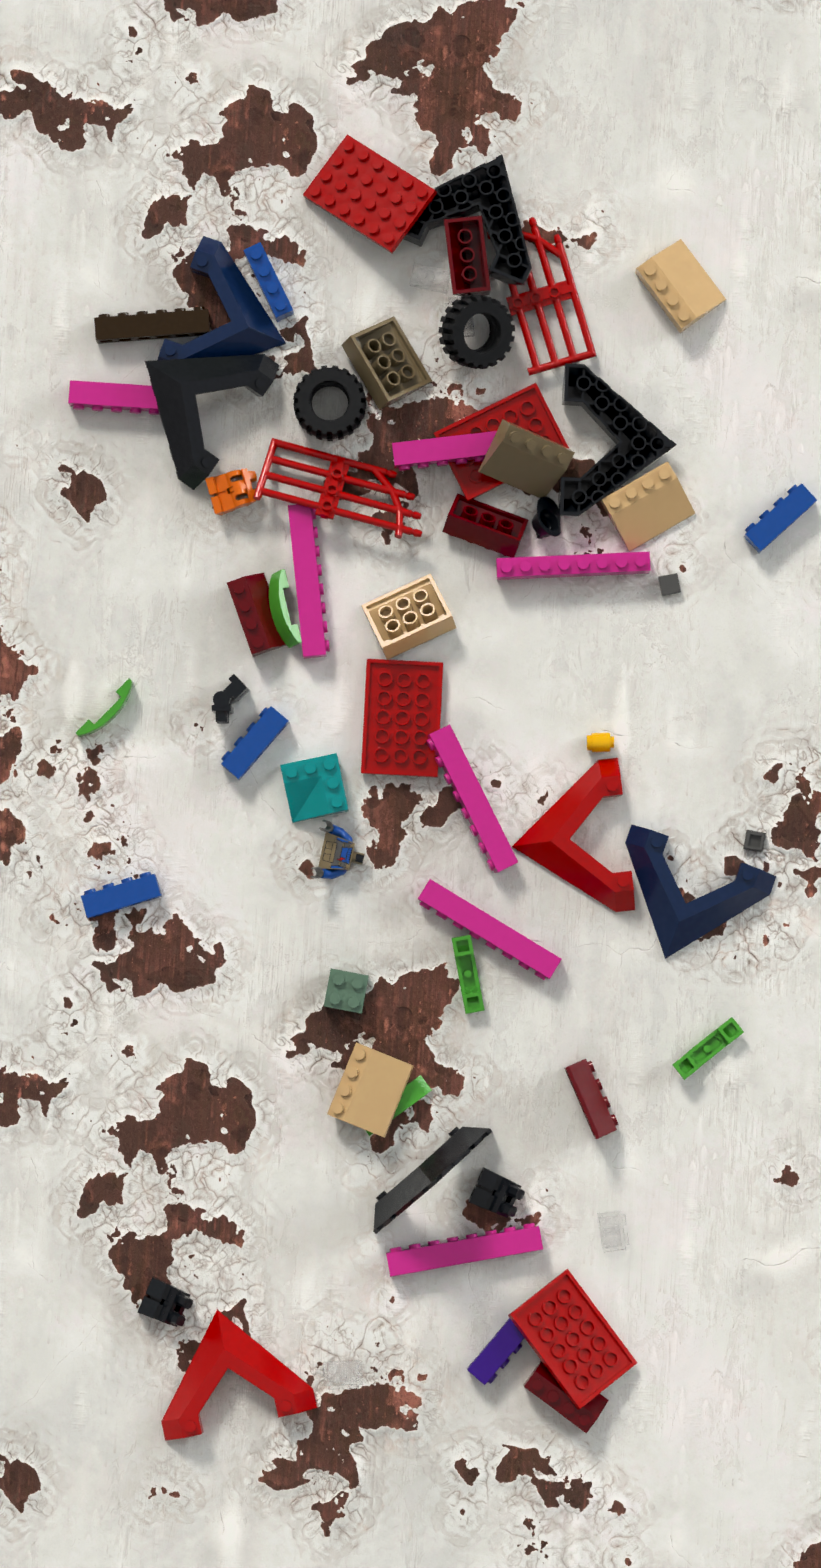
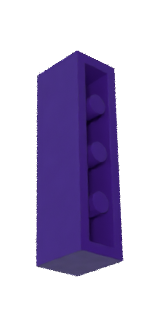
[467,1318,524,1385]

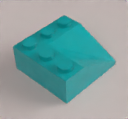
[280,753,349,823]

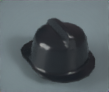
[532,496,561,539]

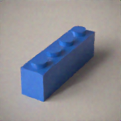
[243,242,294,322]
[744,483,817,553]
[221,706,289,780]
[81,872,162,919]

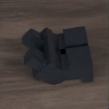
[212,674,250,724]
[468,1167,525,1218]
[137,1276,193,1327]

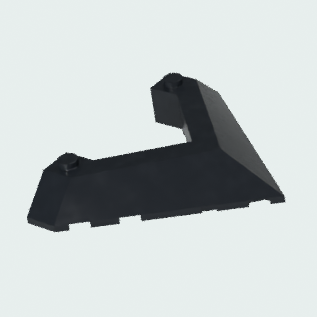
[404,154,532,286]
[145,354,279,490]
[558,363,677,516]
[373,1127,492,1234]

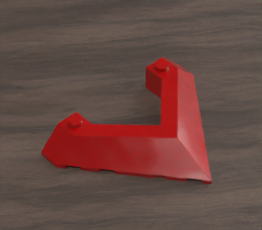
[512,758,635,912]
[161,1309,317,1441]

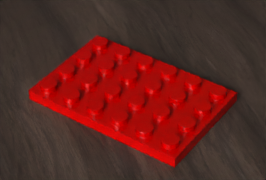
[303,134,437,254]
[434,383,569,502]
[361,659,443,778]
[508,1269,637,1410]

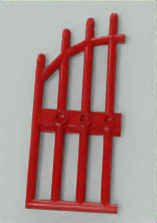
[486,217,597,376]
[253,438,422,539]

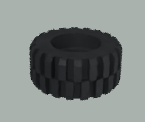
[439,294,515,369]
[293,365,366,441]

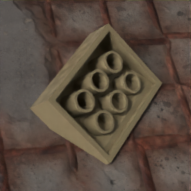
[341,316,432,410]
[478,419,575,498]

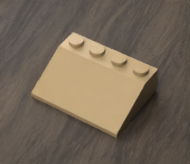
[635,239,726,333]
[601,461,695,552]
[361,574,456,660]
[327,1042,414,1138]

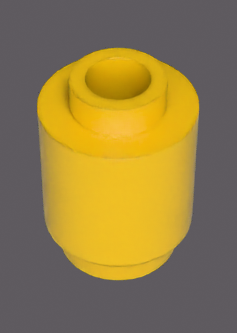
[587,733,614,752]

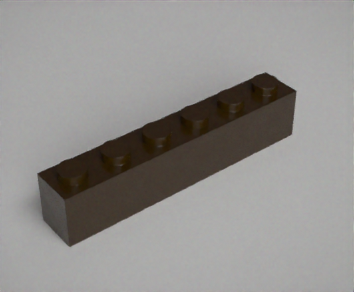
[94,307,211,344]

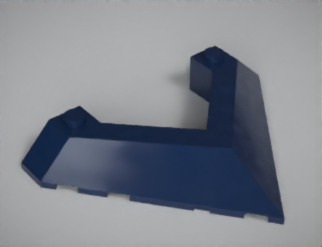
[158,236,286,360]
[625,825,776,959]

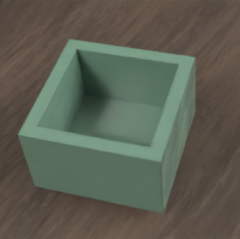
[324,968,369,1014]

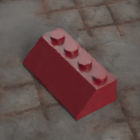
[444,215,491,296]
[442,493,529,558]
[227,573,286,657]
[564,1059,619,1139]
[523,1361,609,1434]

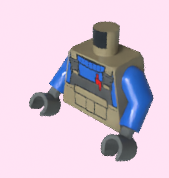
[310,820,365,879]

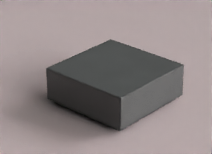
[658,573,681,596]
[743,830,766,852]

